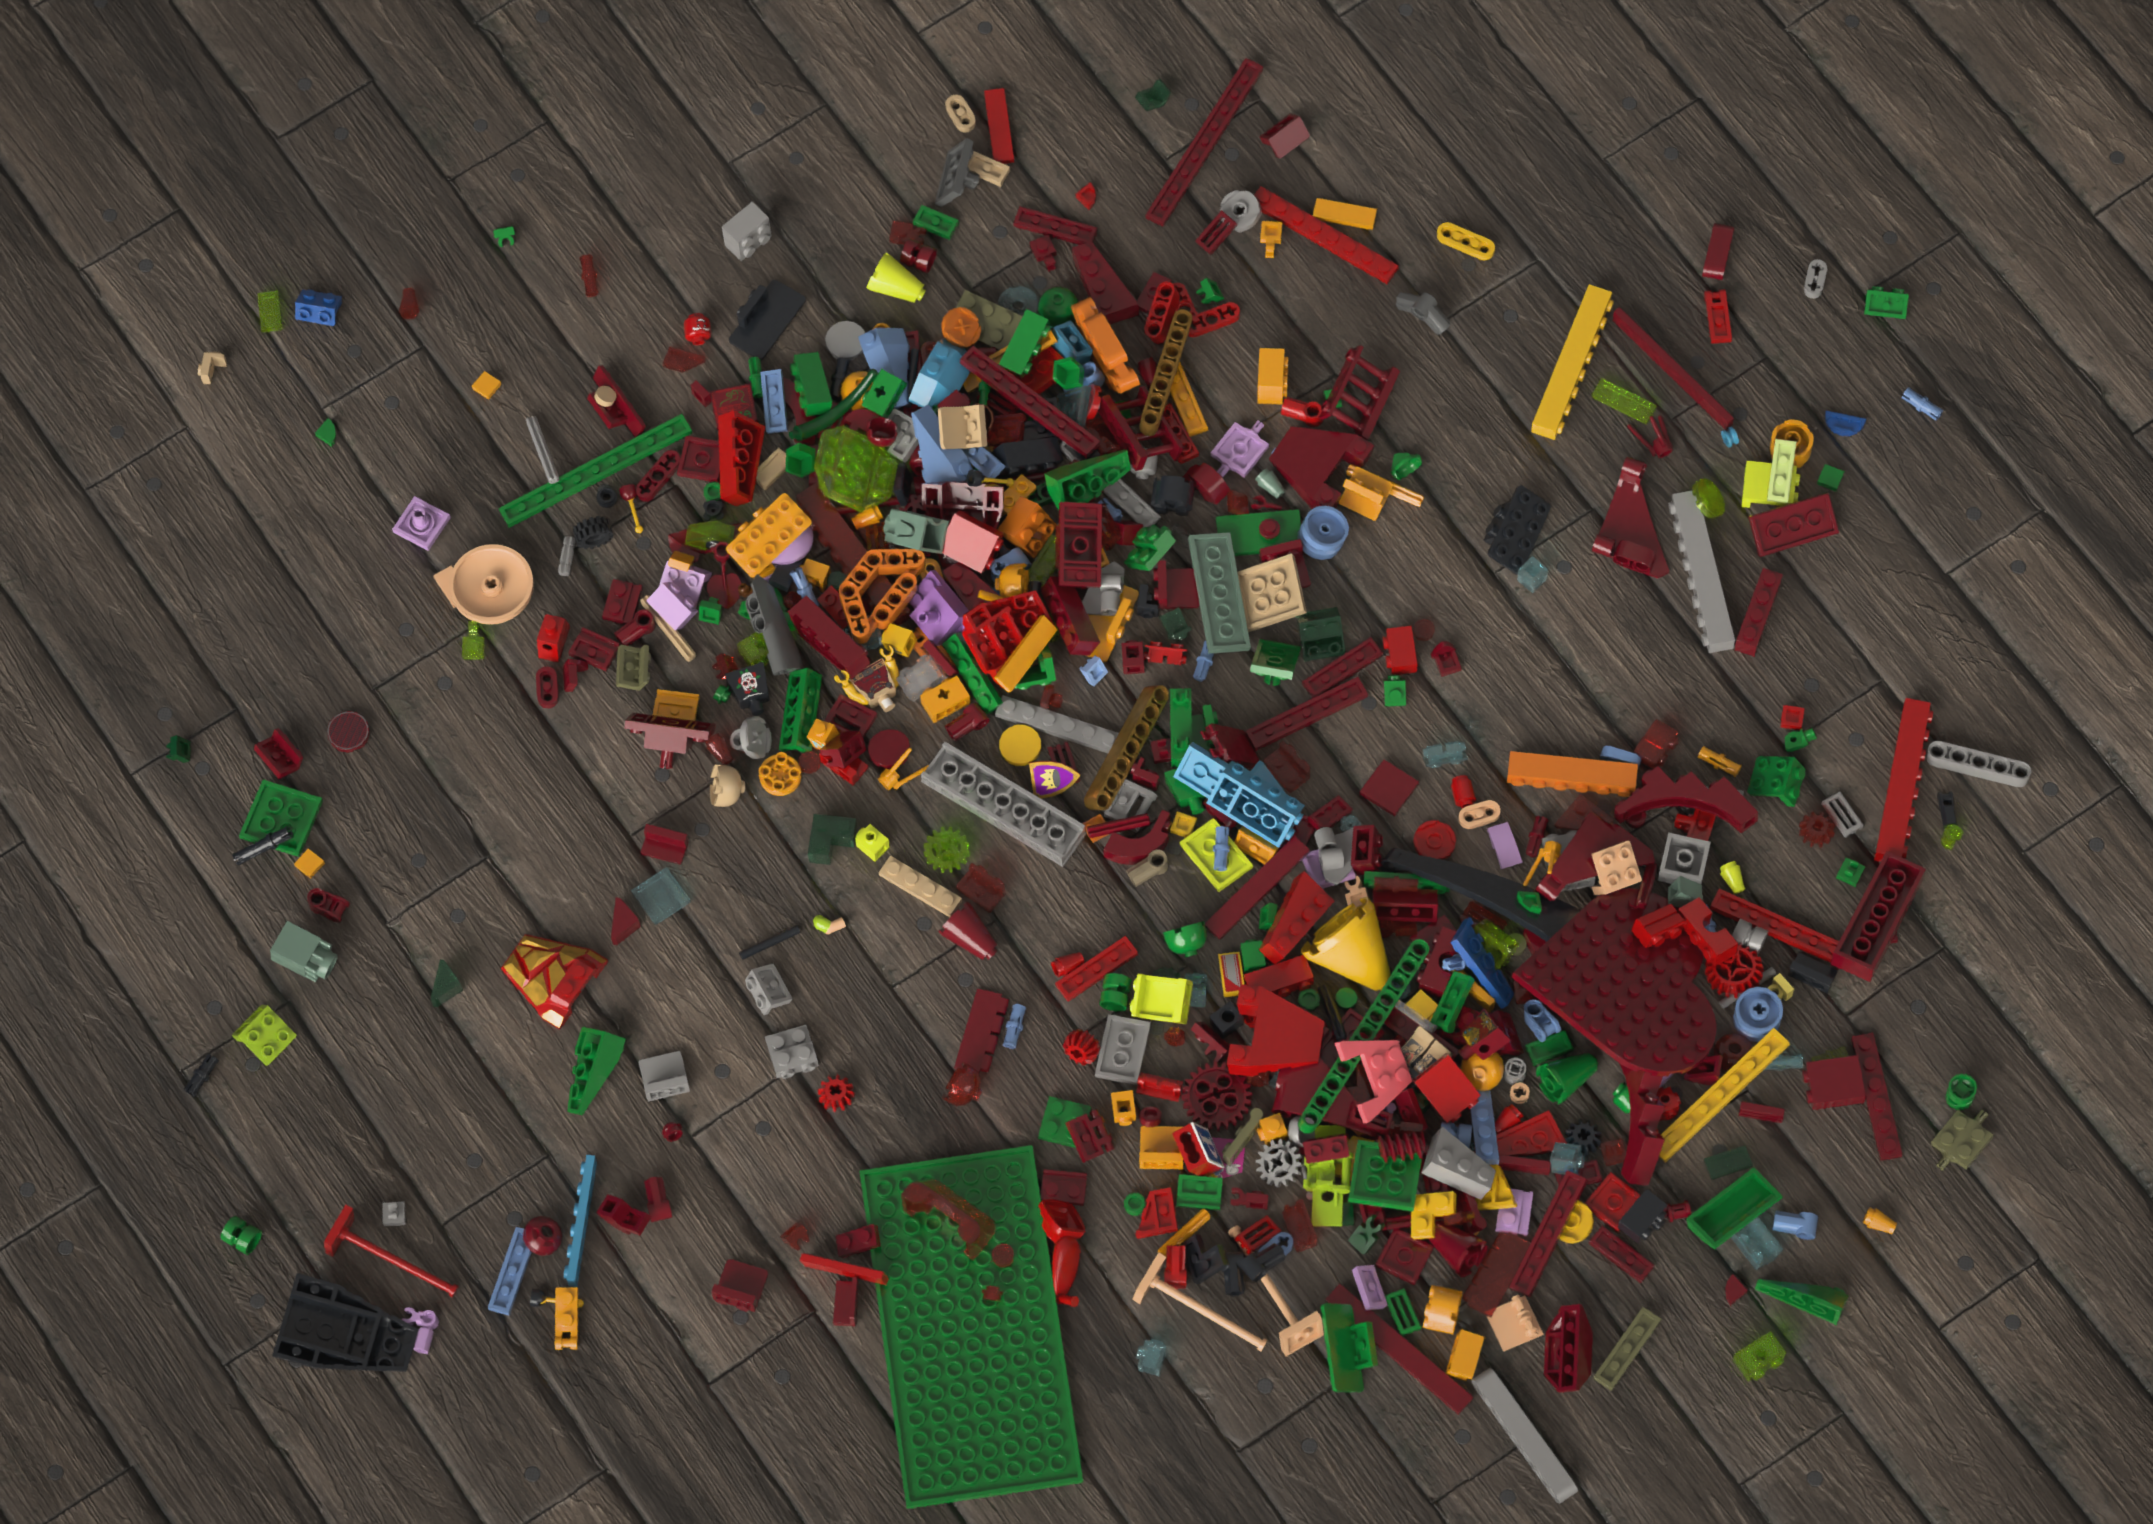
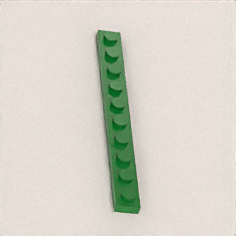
[499,414,692,528]

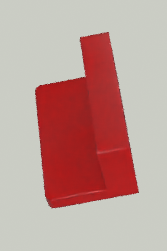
[819,753,868,786]

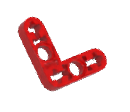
[1168,283,1240,338]

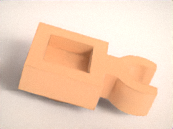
[1345,876,1369,907]

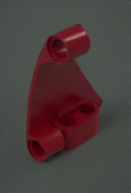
[1592,457,1670,579]
[1535,810,1655,901]
[1272,1058,1382,1142]

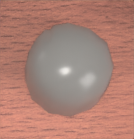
[1287,1115,1315,1148]

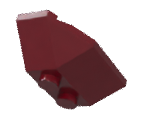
[1544,1304,1593,1393]

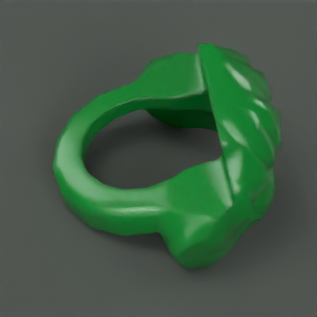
[1391,453,1422,480]

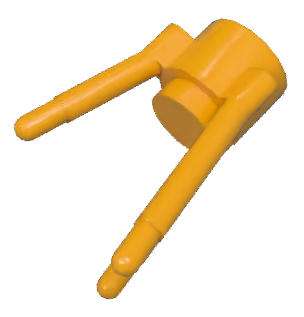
[878,748,929,790]
[1523,841,1562,886]

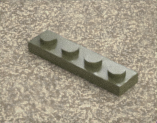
[1593,1307,1661,1391]

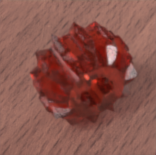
[1799,811,1835,848]

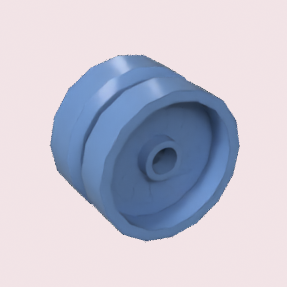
[1297,506,1349,560]
[1733,987,1783,1042]

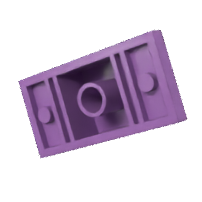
[909,570,969,646]

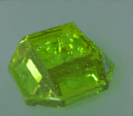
[814,426,898,513]

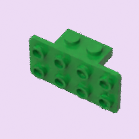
[1321,1303,1378,1393]

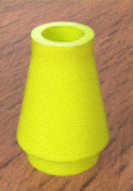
[1720,861,1745,894]

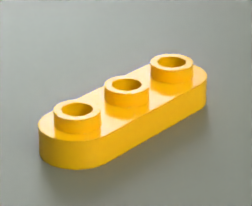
[1437,222,1495,260]

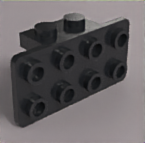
[729,280,806,360]
[1483,485,1551,575]

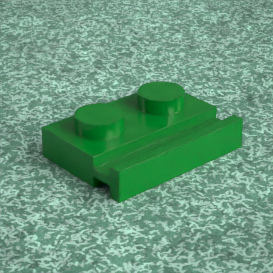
[1176,1174,1223,1211]

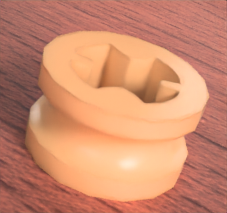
[1510,1082,1530,1104]

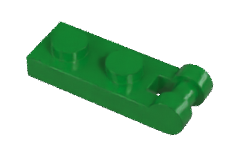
[1430,971,1475,1033]

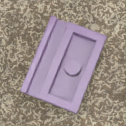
[1496,1189,1533,1236]

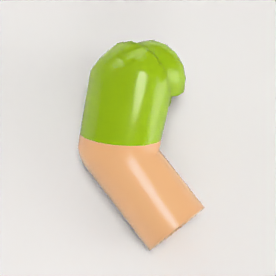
[813,915,846,934]

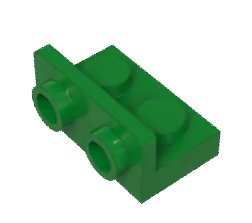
[1864,286,1909,319]

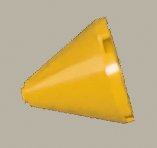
[1301,897,1391,991]

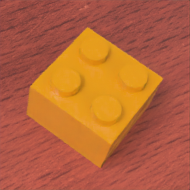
[1258,348,1288,405]

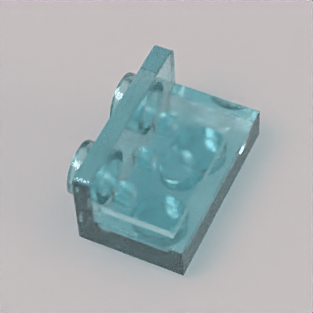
[1731,1217,1783,1270]

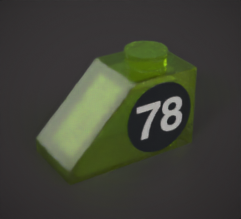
[685,521,735,550]

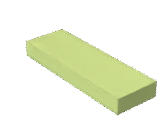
[1767,439,1796,504]

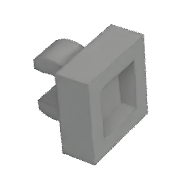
[382,1201,406,1226]

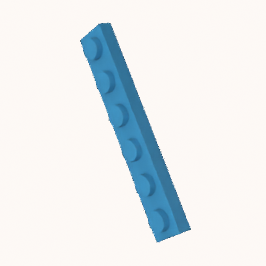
[564,1155,597,1287]

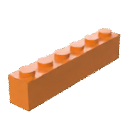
[1507,751,1638,797]

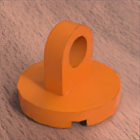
[941,307,981,348]

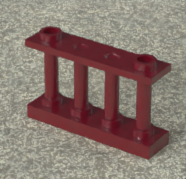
[1319,345,1400,440]
[1098,386,1183,471]

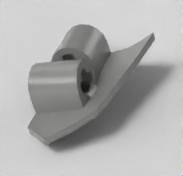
[1082,561,1125,616]
[1314,827,1353,885]

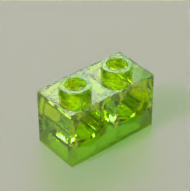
[1474,918,1520,969]

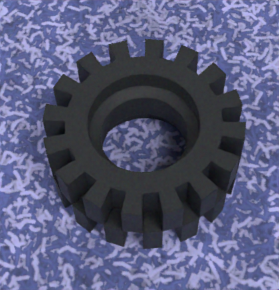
[573,516,613,549]

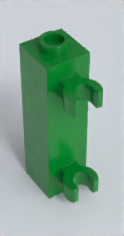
[1170,688,1192,768]

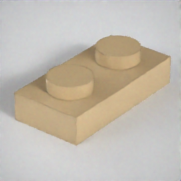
[967,151,1010,187]

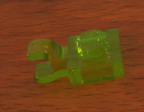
[462,621,485,659]

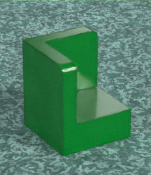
[1053,357,1084,390]
[785,443,815,478]

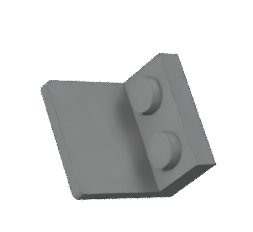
[639,1051,690,1102]

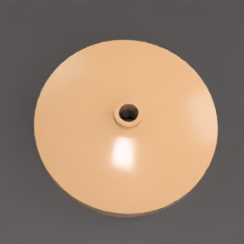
[449,544,534,624]

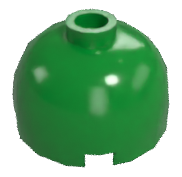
[1038,287,1078,328]
[1163,921,1207,958]

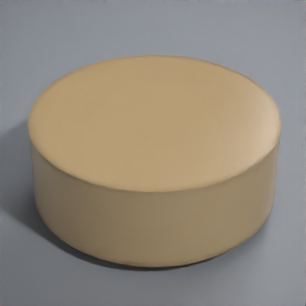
[594,386,616,407]

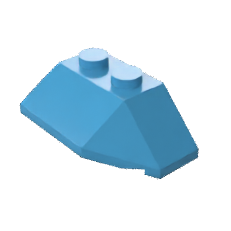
[908,337,971,408]

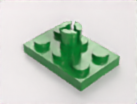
[1250,639,1301,686]

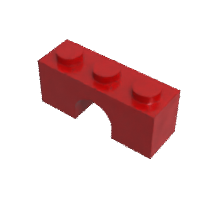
[1677,897,1738,966]

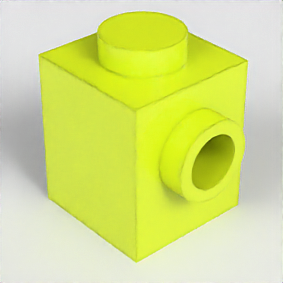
[855,824,890,862]

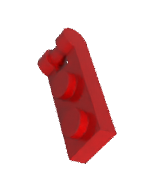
[1704,289,1732,344]

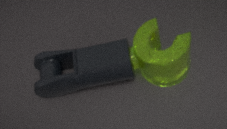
[1937,791,1963,850]

